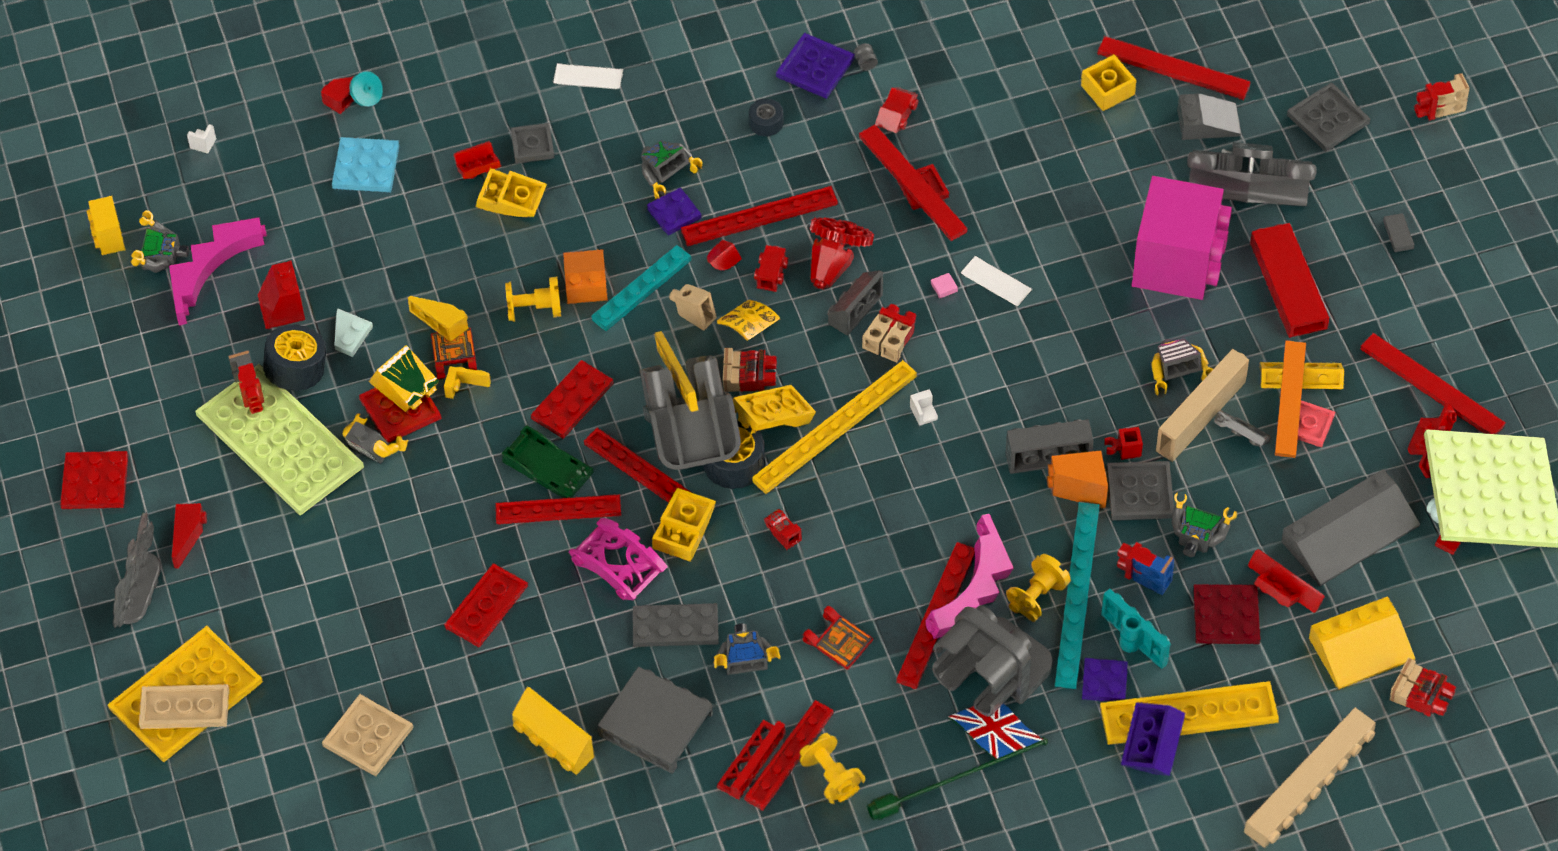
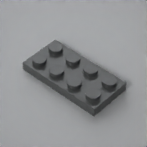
[633,603,718,647]

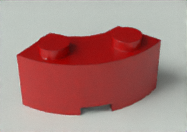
[875,87,918,133]

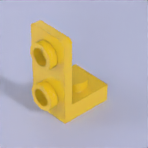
[444,366,491,399]

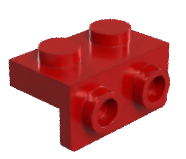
[454,141,501,179]

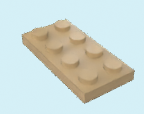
[139,684,229,729]

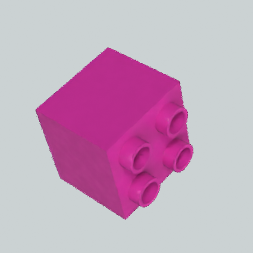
[1132,176,1232,300]

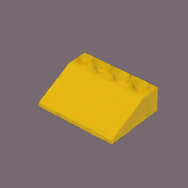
[1309,596,1415,690]

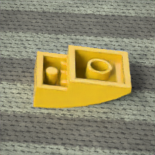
[476,168,547,217]
[652,488,716,562]

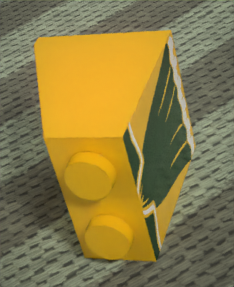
[369,345,439,412]

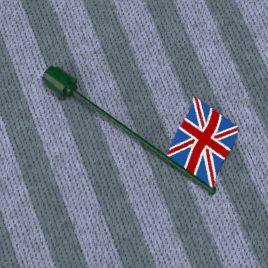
[867,704,1048,821]

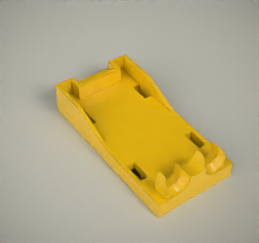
[733,385,816,434]

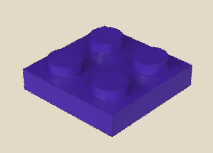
[647,187,702,236]
[1082,658,1128,702]

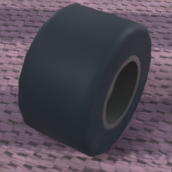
[749,99,784,136]

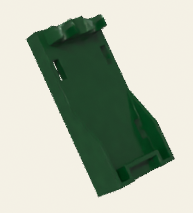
[501,425,594,498]

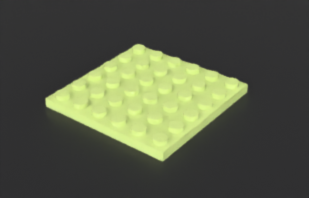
[1424,430,1558,548]

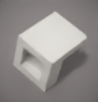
[187,124,216,153]
[910,389,938,426]

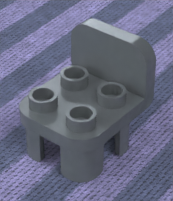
[639,355,741,470]
[933,605,1052,716]

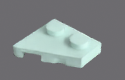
[334,309,373,357]

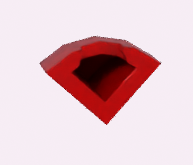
[707,240,742,270]

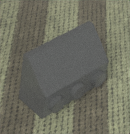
[827,270,883,336]

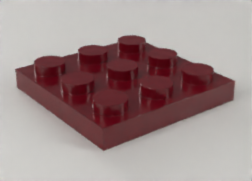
[1193,584,1260,644]

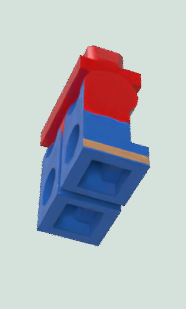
[1117,542,1174,595]

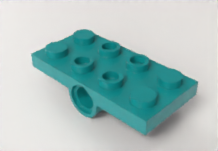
[1101,588,1171,669]

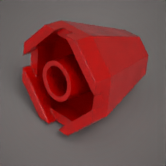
[811,238,854,290]

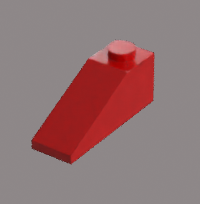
[172,503,207,568]

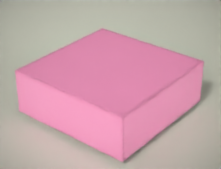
[931,273,958,299]

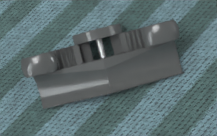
[1187,142,1317,206]

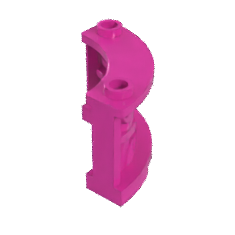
[568,518,668,600]

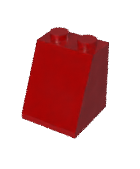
[258,261,305,329]

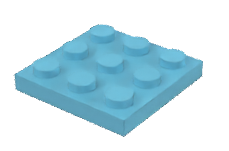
[332,137,399,192]

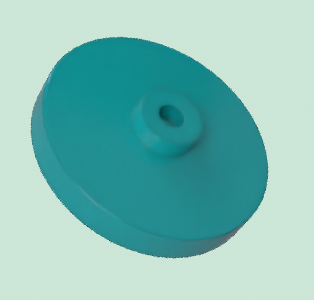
[350,71,383,107]

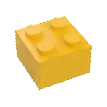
[1081,55,1136,111]
[86,196,125,255]

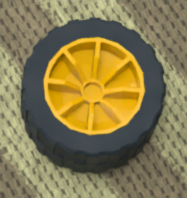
[704,419,765,489]

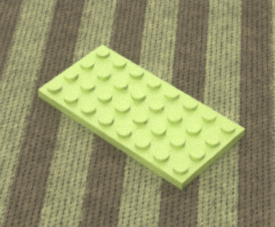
[195,364,364,516]

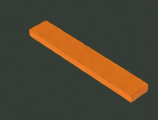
[1275,341,1306,458]

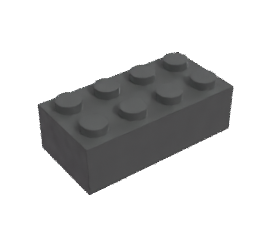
[1005,419,1094,474]

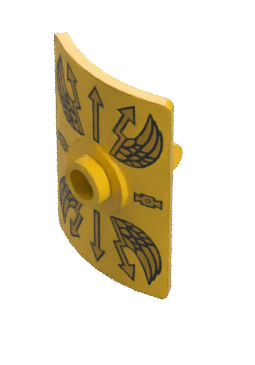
[717,300,780,341]

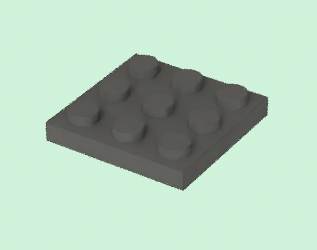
[1287,82,1370,152]
[1107,461,1174,520]

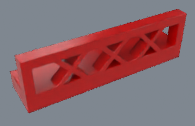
[717,720,785,800]

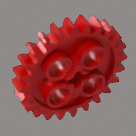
[809,217,874,247]

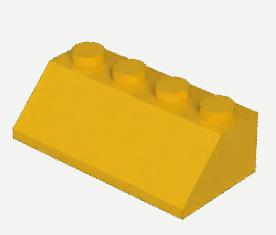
[512,687,594,775]

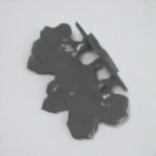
[113,512,161,628]

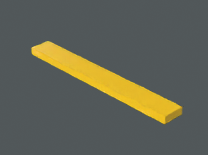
[654,331,699,412]

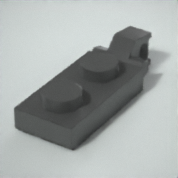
[1214,410,1271,446]

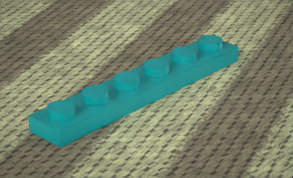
[592,245,691,331]

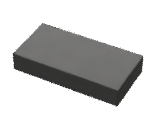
[1383,213,1414,252]

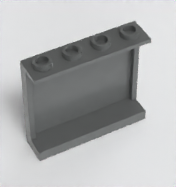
[598,667,713,774]

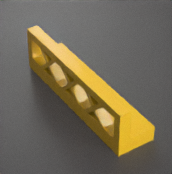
[1259,362,1344,389]

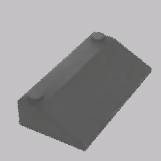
[1281,469,1420,586]

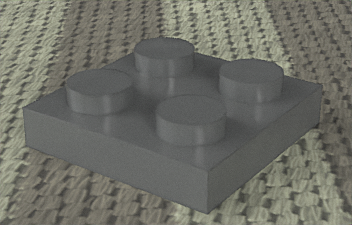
[511,123,554,163]

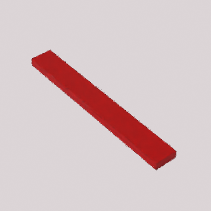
[1098,36,1251,100]
[859,125,967,241]
[681,186,838,246]
[1361,333,1506,434]

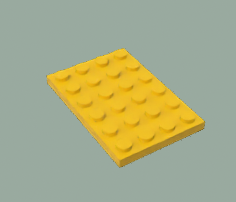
[108,626,263,762]

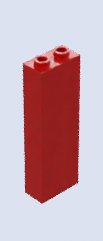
[1250,223,1329,338]

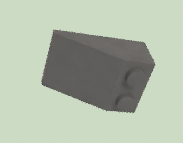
[1177,93,1241,140]

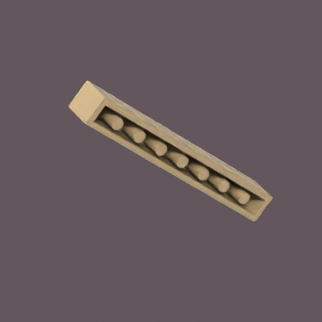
[1244,708,1376,848]

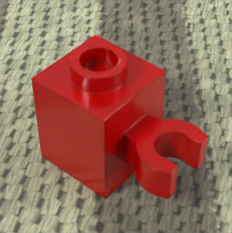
[1104,427,1143,460]

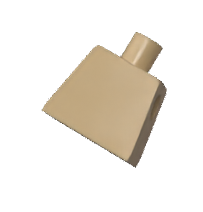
[669,284,717,331]

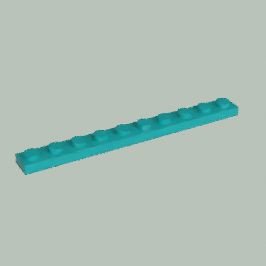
[1055,502,1100,689]

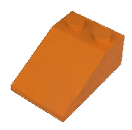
[563,250,607,304]

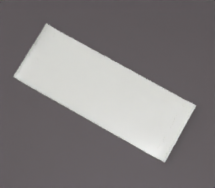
[553,63,623,89]
[961,256,1032,306]

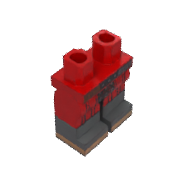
[228,350,264,414]

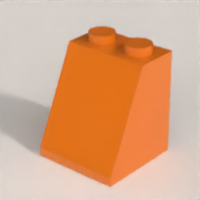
[1047,451,1108,508]

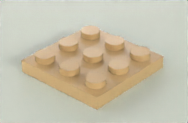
[322,694,413,776]

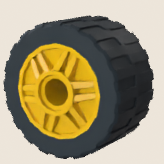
[263,324,326,391]

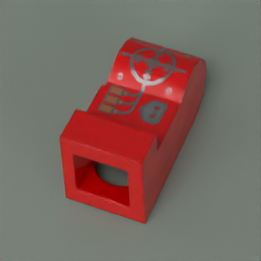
[764,509,802,550]

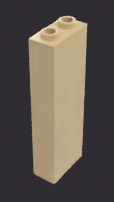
[1156,349,1249,462]

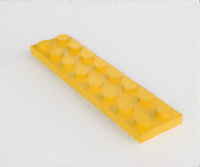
[1100,681,1279,745]

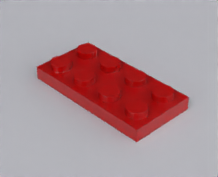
[531,360,614,439]

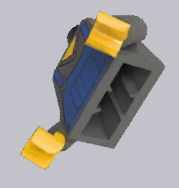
[714,623,781,675]

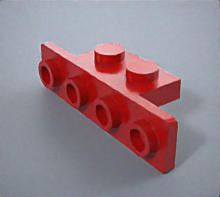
[1407,403,1457,478]
[1248,549,1325,613]

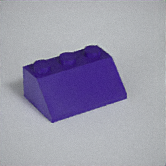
[1121,702,1185,776]

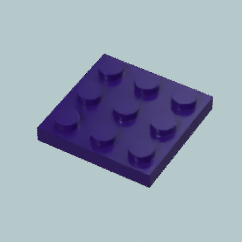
[776,33,855,99]

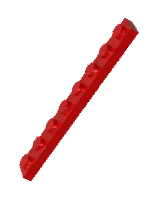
[897,542,975,689]

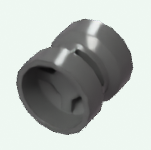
[854,43,878,71]

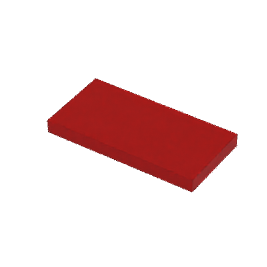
[444,563,528,648]

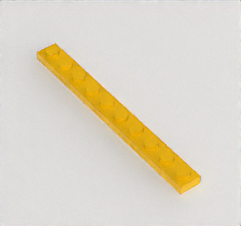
[752,360,917,494]

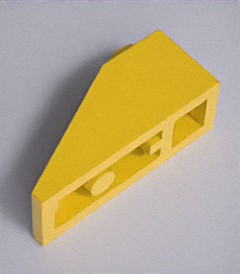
[408,296,468,342]

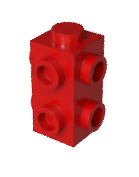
[754,245,789,292]

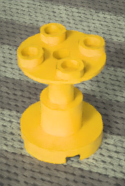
[505,277,561,322]
[1006,554,1071,622]
[800,733,865,804]

